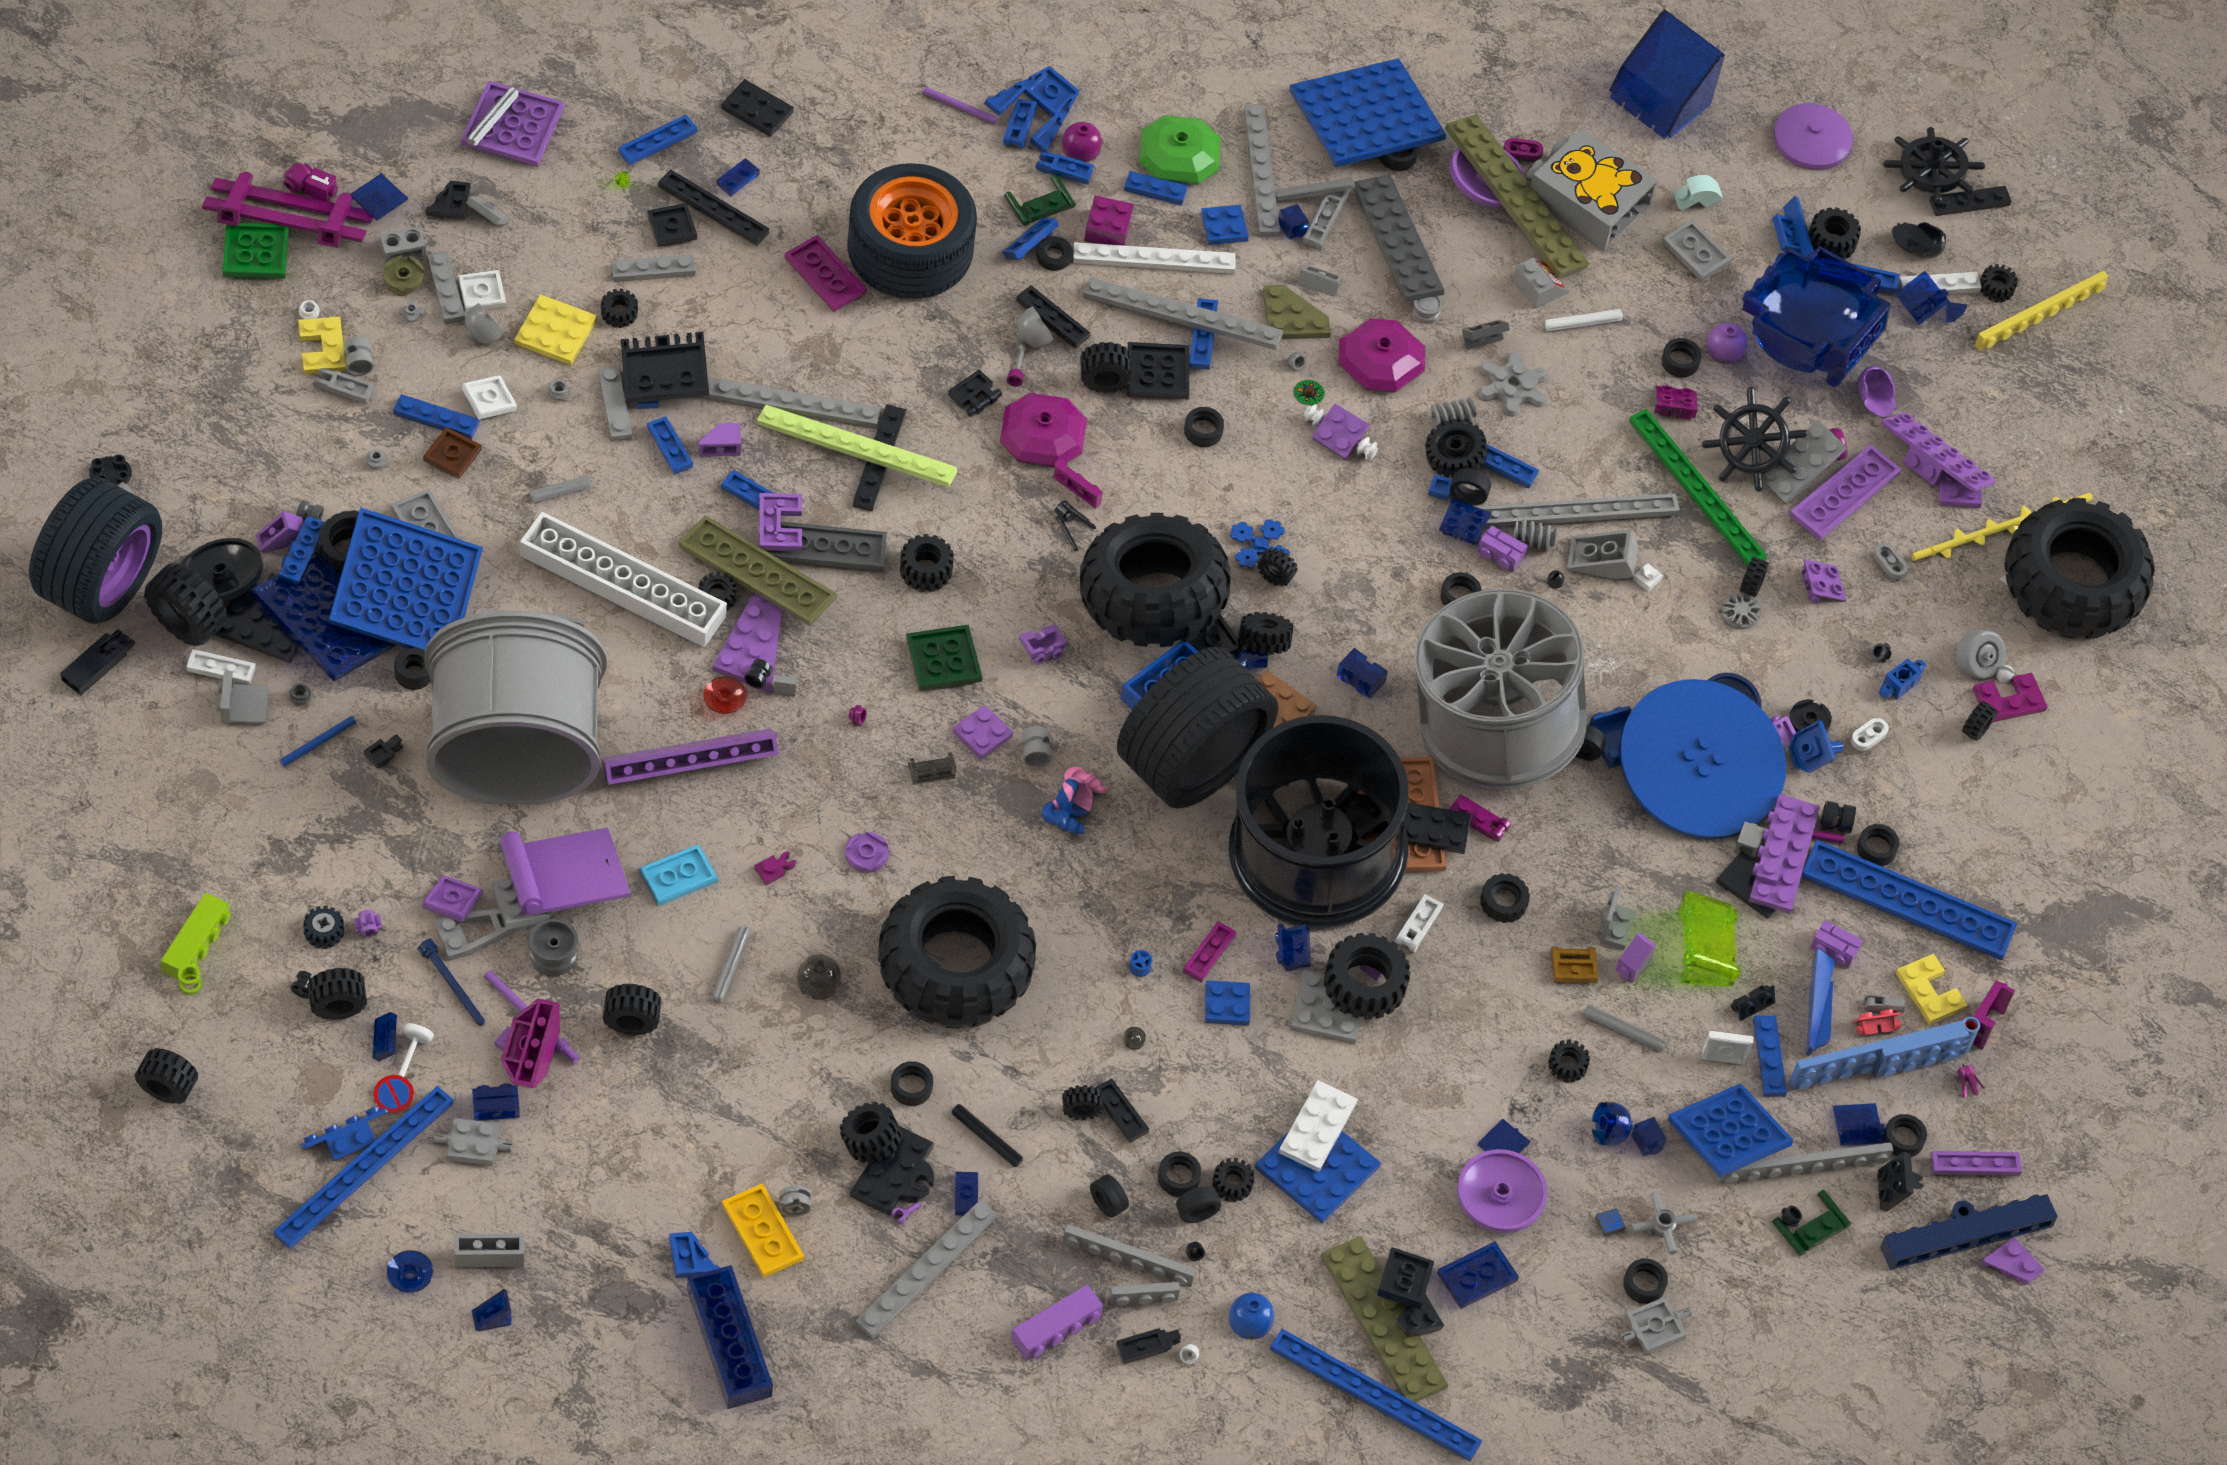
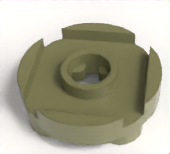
[383,256,424,296]

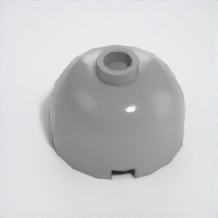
[465,303,504,344]
[1016,306,1054,348]

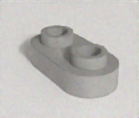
[1874,543,1908,580]

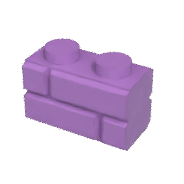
[1477,525,1528,572]
[1810,920,1863,968]

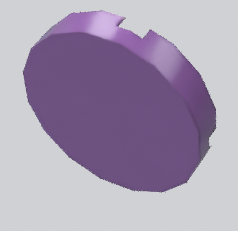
[845,832,889,873]

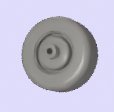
[1956,628,2006,680]

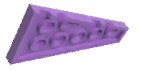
[713,593,782,694]

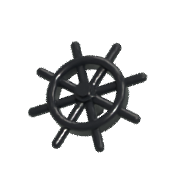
[1883,127,1986,203]
[1702,386,1808,492]

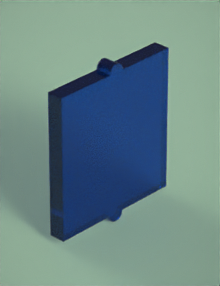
[1477,1119,1531,1154]

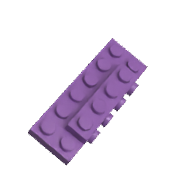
[1749,794,1820,914]

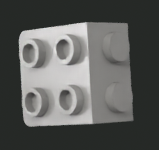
[217,672,269,724]

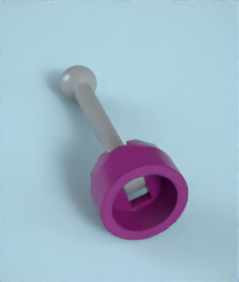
[1006,344,1027,387]

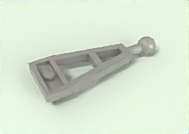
[435,908,556,961]

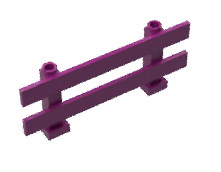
[202,171,375,248]

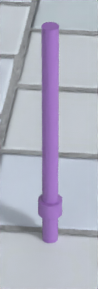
[485,970,580,1064]

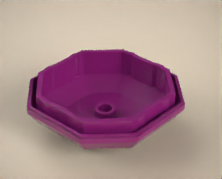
[1339,318,1425,393]
[1000,393,1087,467]

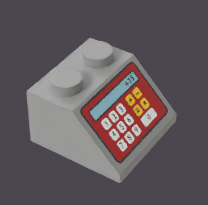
[1513,258,1569,309]

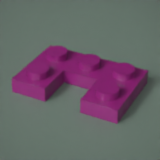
[1973,673,2048,722]

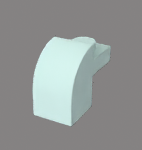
[1673,175,1723,211]

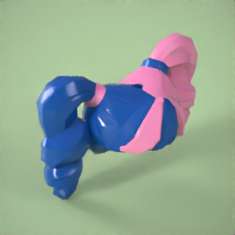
[1041,767,1108,835]

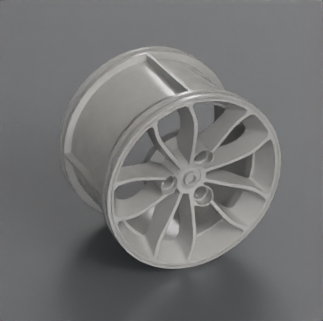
[1415,589,1587,790]

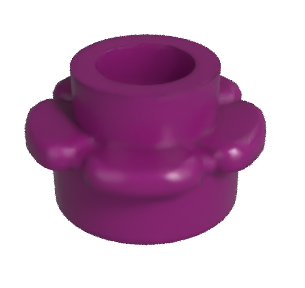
[849,705,867,725]

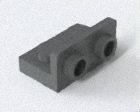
[1462,320,1510,349]

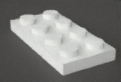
[1279,1080,1358,1172]

